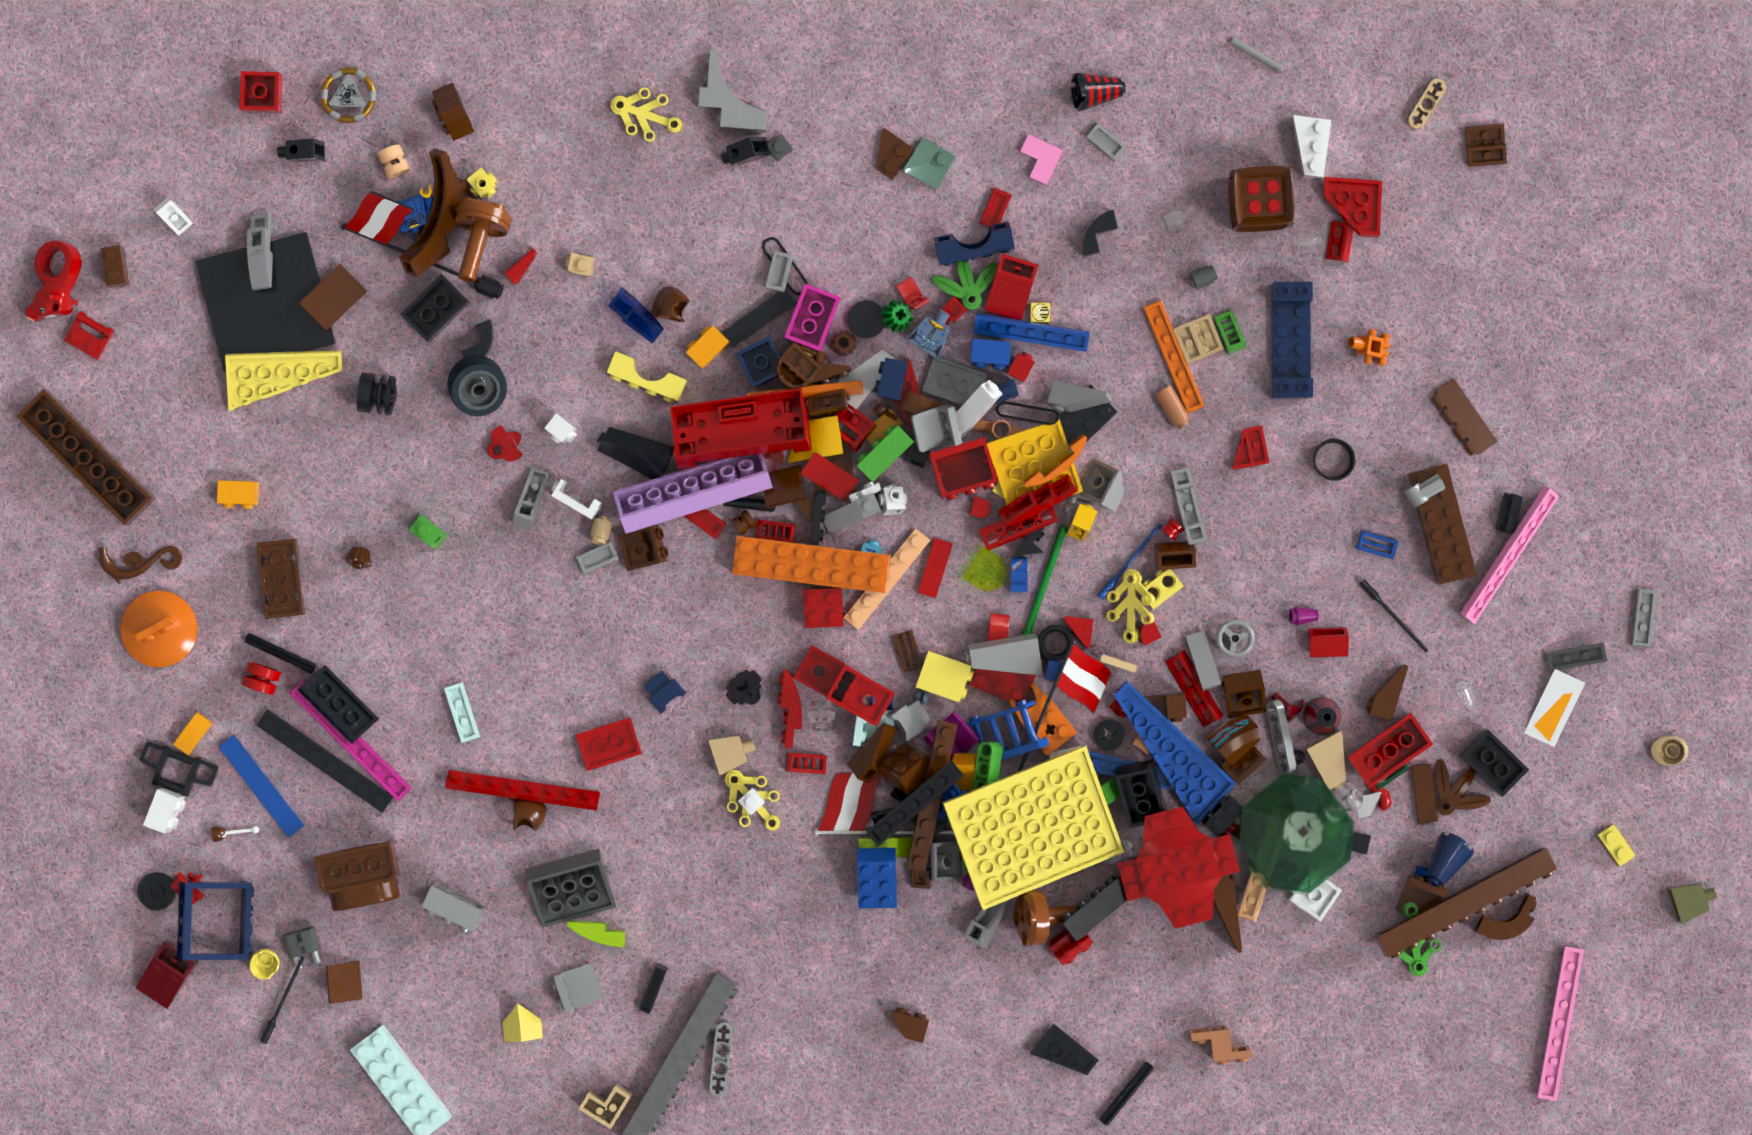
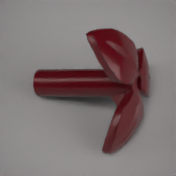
[1271,692,1304,723]

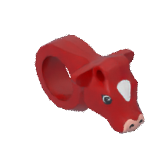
[25,240,82,322]

